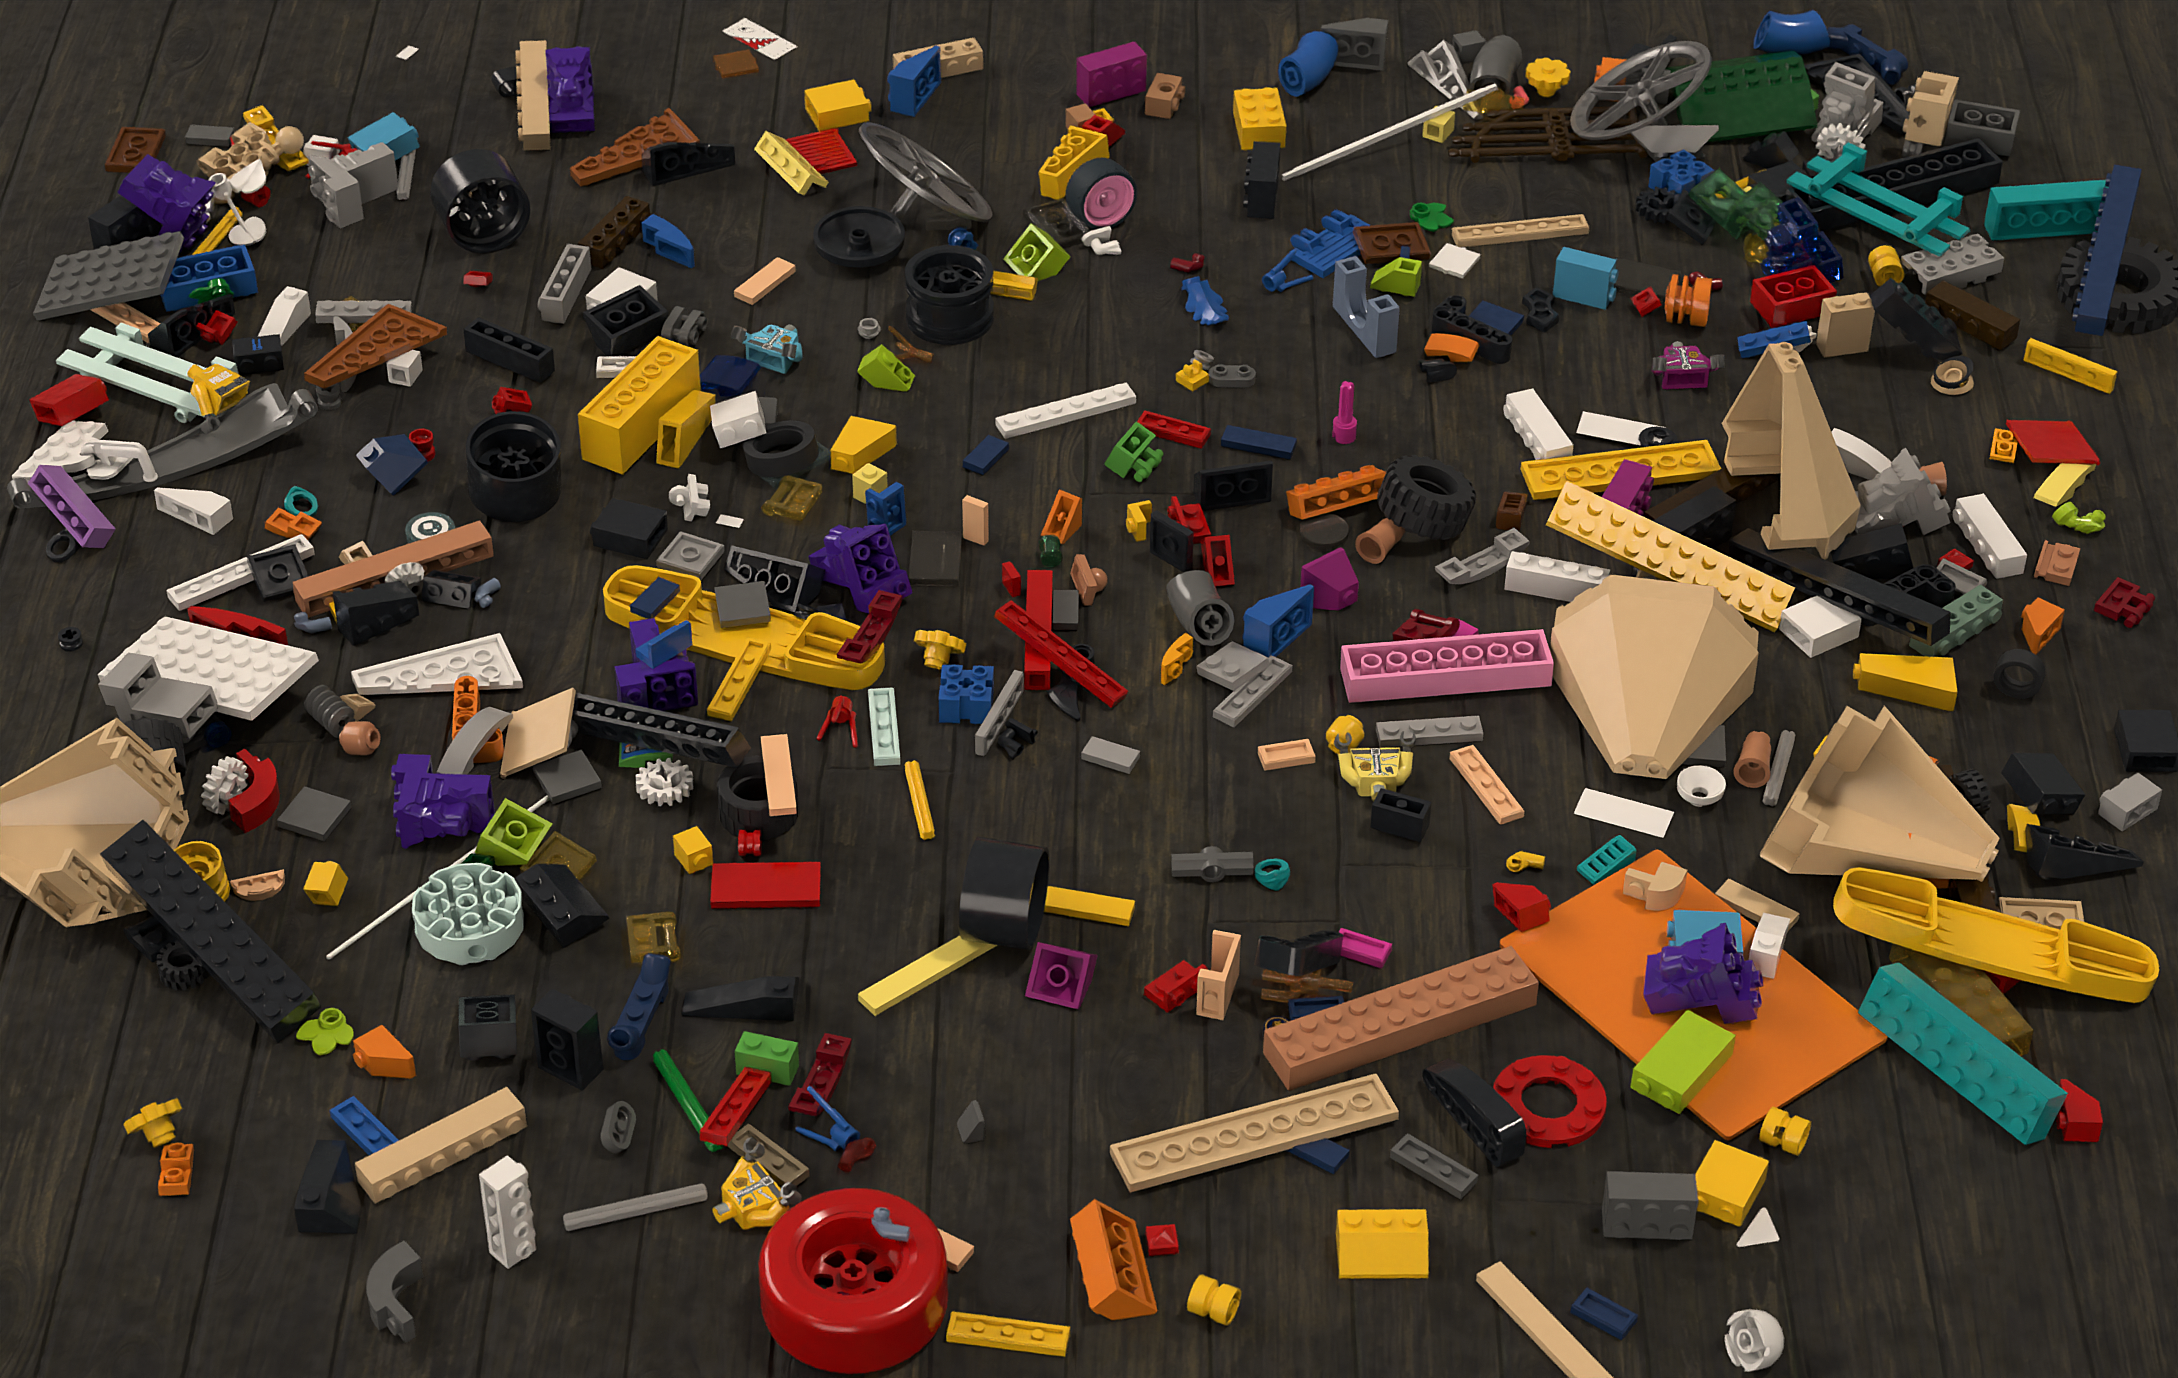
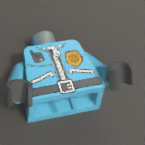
[730,325,803,374]

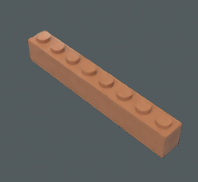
[293,521,494,618]

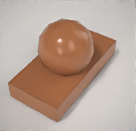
[1070,554,1107,606]

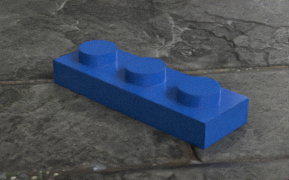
[1737,321,1811,358]
[330,1096,399,1156]

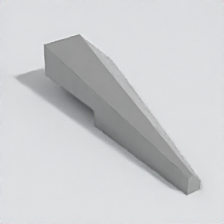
[1408,40,1484,120]

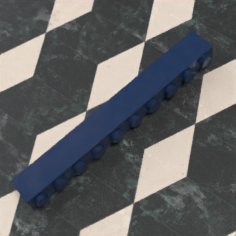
[2072,165,2142,336]

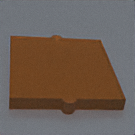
[713,49,759,78]

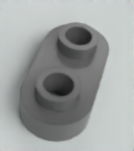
[1209,364,1256,388]
[601,1101,636,1154]

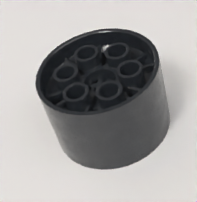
[430,149,531,253]
[466,411,561,522]
[959,836,1050,950]

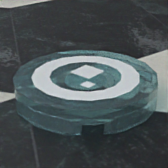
[405,512,455,543]

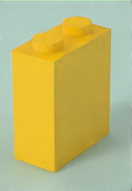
[805,80,871,131]
[1696,1140,1769,1227]

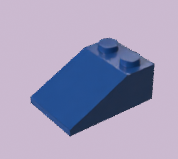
[888,46,941,117]
[1242,584,1314,658]

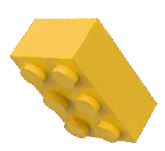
[1233,87,1286,150]

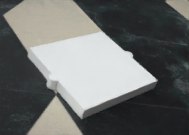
[1429,243,1481,279]

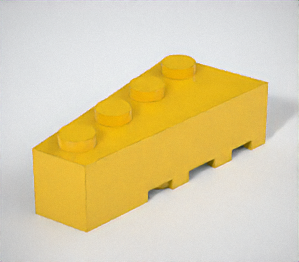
[1039,126,1109,200]

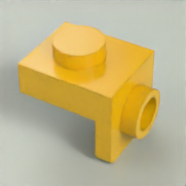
[1126,500,1152,542]

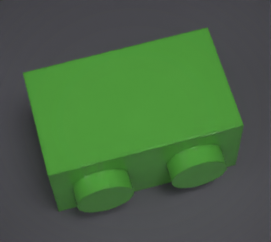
[735,1031,799,1086]

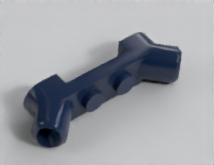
[1827,24,1908,85]
[607,953,671,1060]

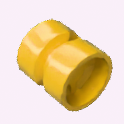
[1868,245,1904,286]
[1759,1106,1811,1156]
[1187,1275,1241,1326]

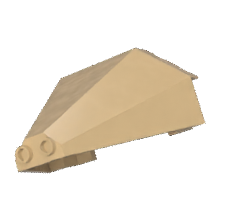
[1722,342,1861,560]
[1550,575,1759,779]
[1760,706,2000,882]
[0,718,189,927]

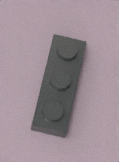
[1390,1133,1478,1199]

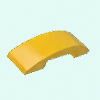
[243,105,309,171]

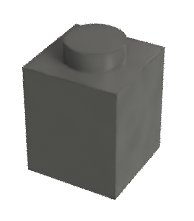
[1452,30,1486,64]

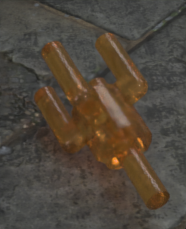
[1261,969,1353,1003]

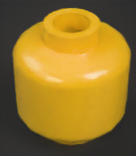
[1326,715,1364,754]

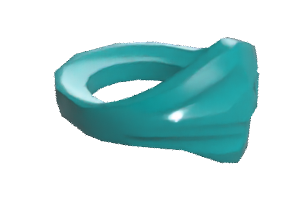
[284,486,318,517]
[1255,859,1290,891]

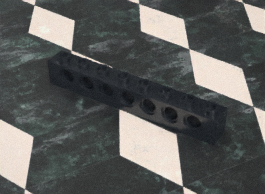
[572,693,751,768]

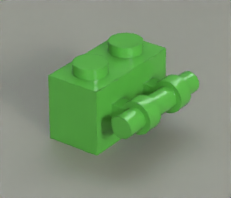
[1104,421,1164,482]

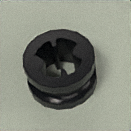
[794,603,819,620]
[58,627,83,651]

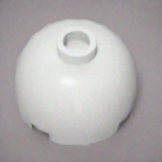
[1725,1309,1784,1371]

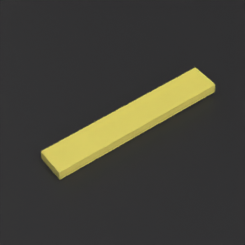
[858,936,997,1016]

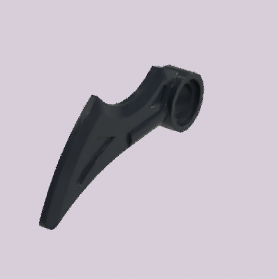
[1047,644,1094,721]

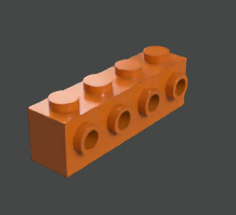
[1286,465,1386,520]

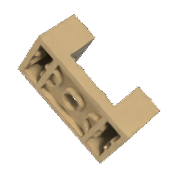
[1903,71,1959,146]

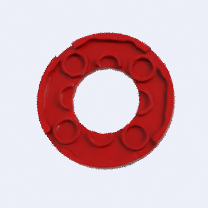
[1493,1055,1607,1148]

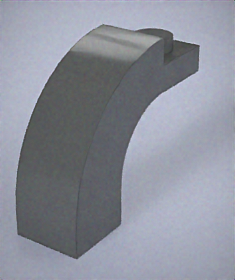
[367,1241,423,1343]

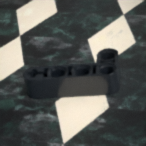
[1431,295,1512,364]
[1859,564,1956,626]
[1254,930,1344,976]

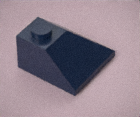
[356,434,429,496]

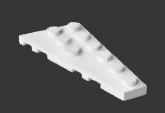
[351,633,523,695]

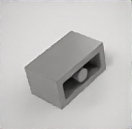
[2098,773,2162,831]

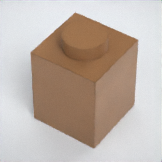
[1066,103,1095,129]

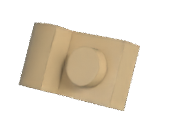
[1623,862,1687,911]

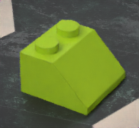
[1003,223,1070,281]
[475,798,552,866]

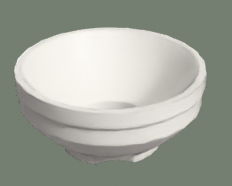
[1677,766,1726,807]

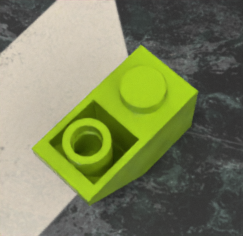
[1370,257,1422,297]
[857,344,915,392]

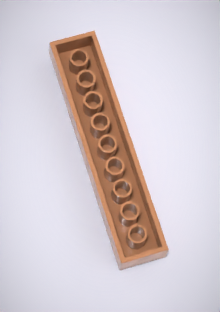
[1263,946,1539,1091]

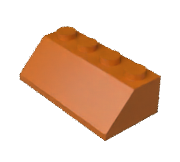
[1070,1199,1158,1320]

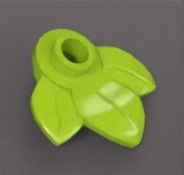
[296,1008,354,1055]

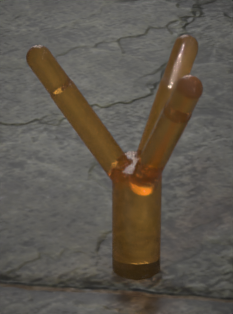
[888,326,934,363]

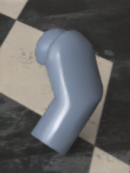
[475,578,501,608]
[294,612,332,634]
[872,1207,910,1242]

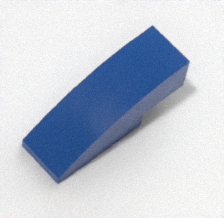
[642,214,695,268]

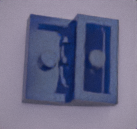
[700,355,761,396]

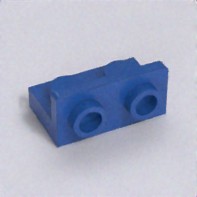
[865,482,906,535]

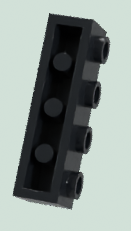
[463,317,555,383]

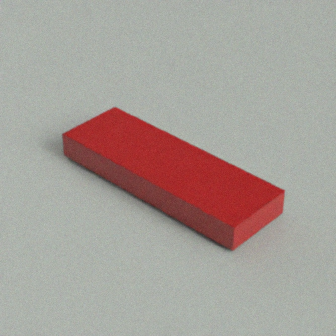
[1137,411,1211,449]

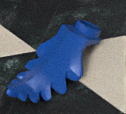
[1181,276,1229,326]

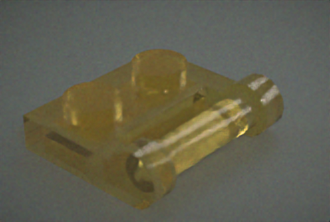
[762,475,822,521]
[626,912,681,963]

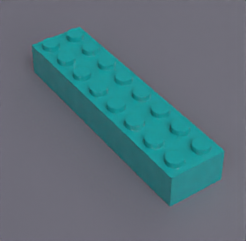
[1858,963,2068,1145]

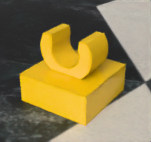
[1176,359,1209,391]

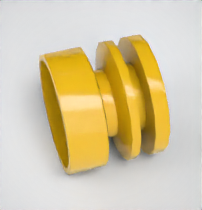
[174,841,230,902]

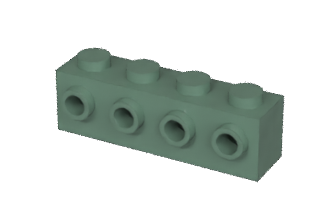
[1909,585,2003,657]

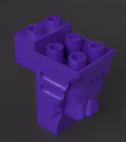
[545,47,595,133]
[118,154,215,255]
[808,524,913,614]
[615,618,698,711]
[391,754,495,848]
[1643,923,1763,1024]

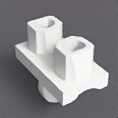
[669,474,710,521]

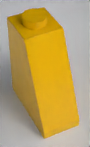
[830,416,897,474]

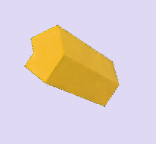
[991,271,1038,301]

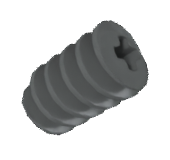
[304,685,355,738]

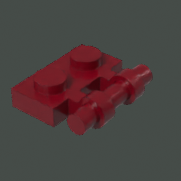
[2094,577,2155,628]

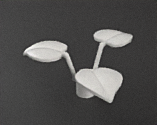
[205,159,266,246]

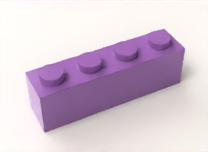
[28,465,116,548]

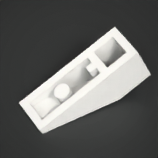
[258,286,311,346]
[154,488,233,535]
[1749,913,1790,979]

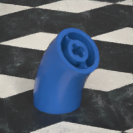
[1754,10,1830,55]
[1278,31,1338,97]

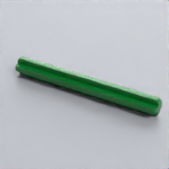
[653,1049,723,1152]

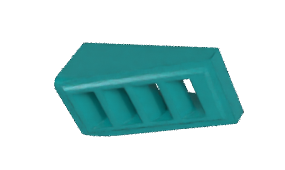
[1577,835,1636,885]

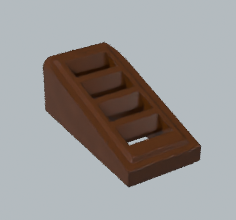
[1496,492,1528,531]

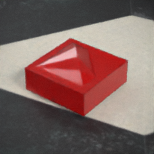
[464,271,492,287]
[1630,287,1662,317]
[1937,548,1974,570]
[1002,561,1021,597]
[1145,1224,1179,1256]

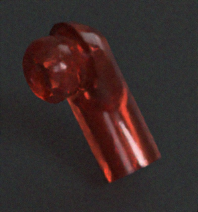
[838,1137,876,1172]

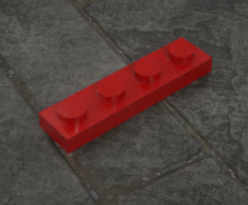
[700,1067,772,1146]

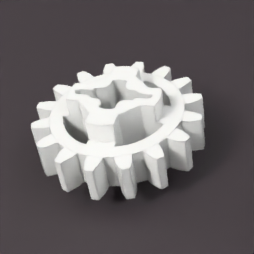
[1816,123,1865,159]
[201,756,248,815]
[636,758,693,806]

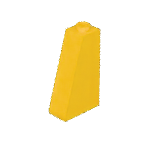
[656,390,716,469]
[1853,653,1957,711]

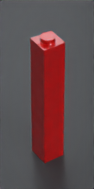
[1024,570,1053,690]

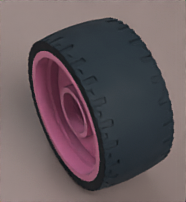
[1065,157,1138,230]

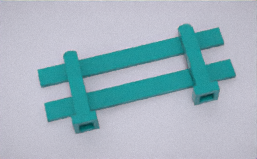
[1786,142,1970,257]

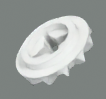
[385,562,425,590]

